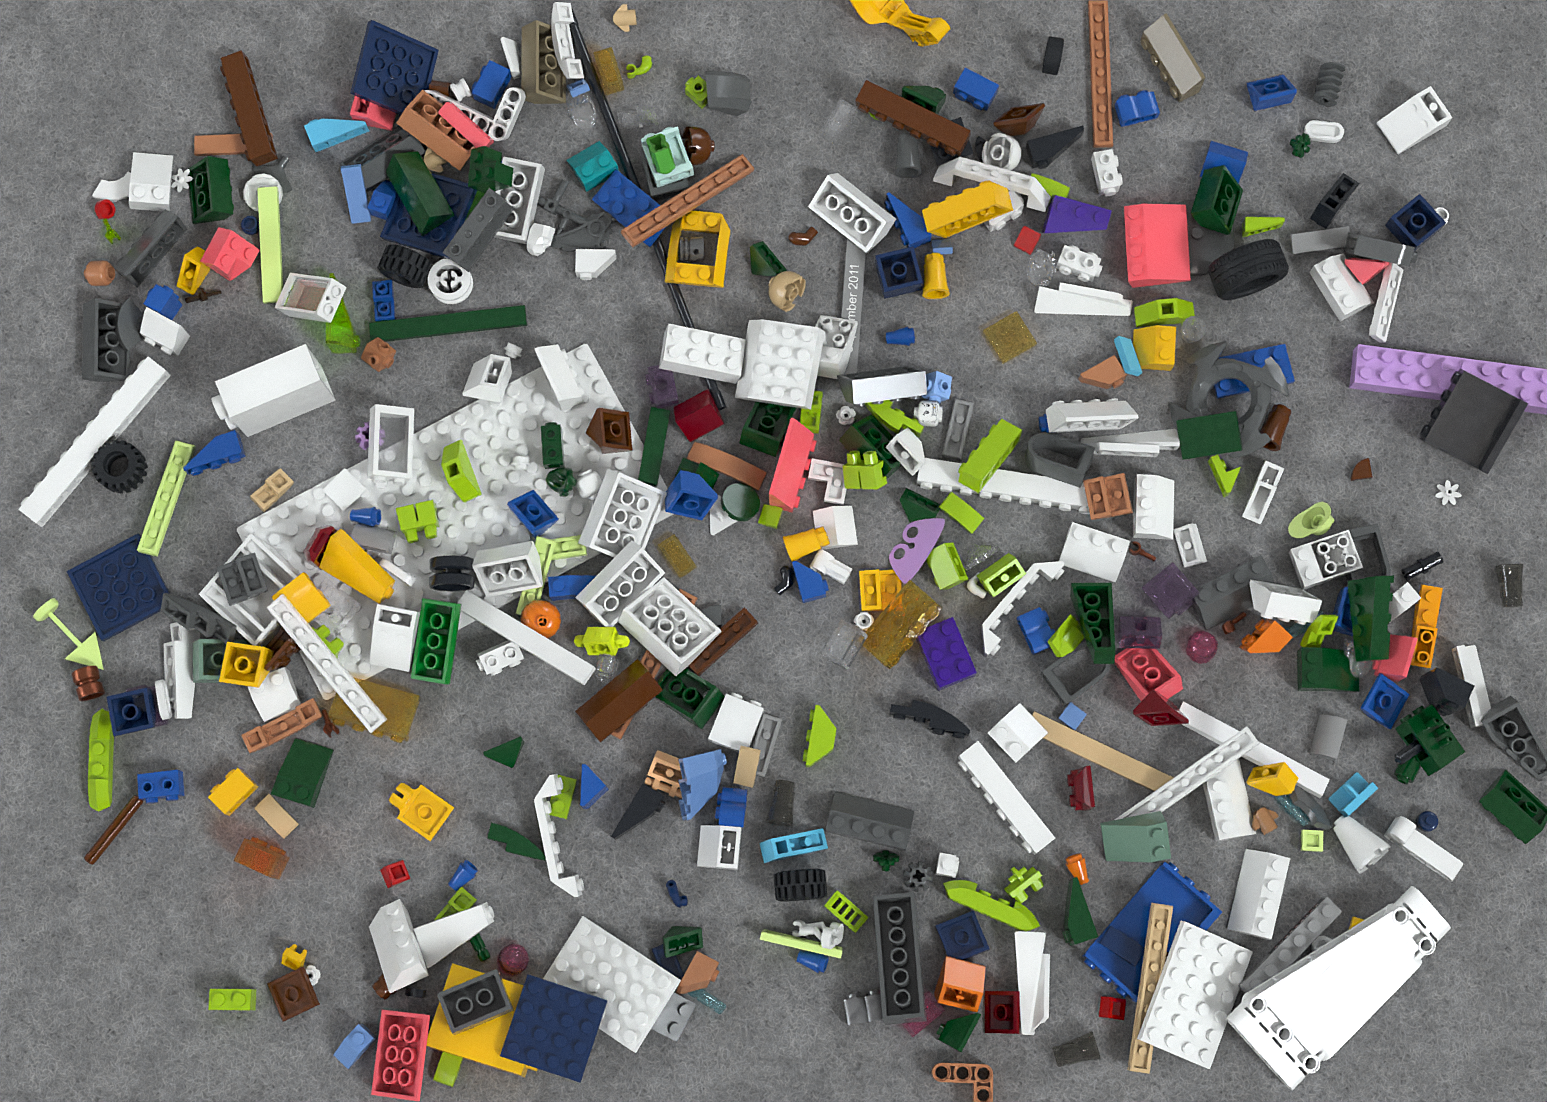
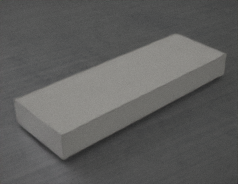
[1289,226,1350,254]
[942,399,974,461]
[753,713,782,778]

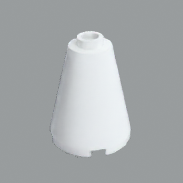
[1333,815,1391,874]

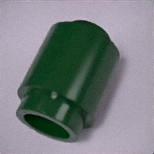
[1394,757,1421,785]

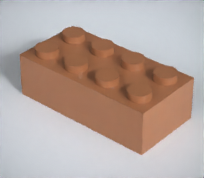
[397,90,476,171]

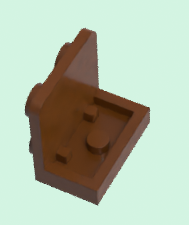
[264,627,301,671]

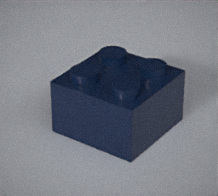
[1385,194,1446,251]
[875,246,923,299]

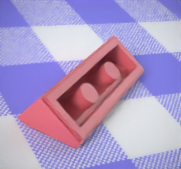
[438,102,494,148]

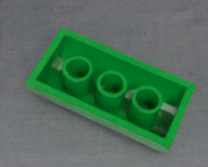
[411,598,462,684]

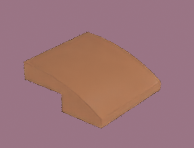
[1083,473,1133,520]

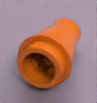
[1065,853,1089,885]

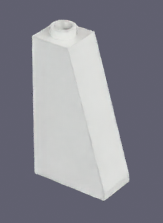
[414,902,494,968]

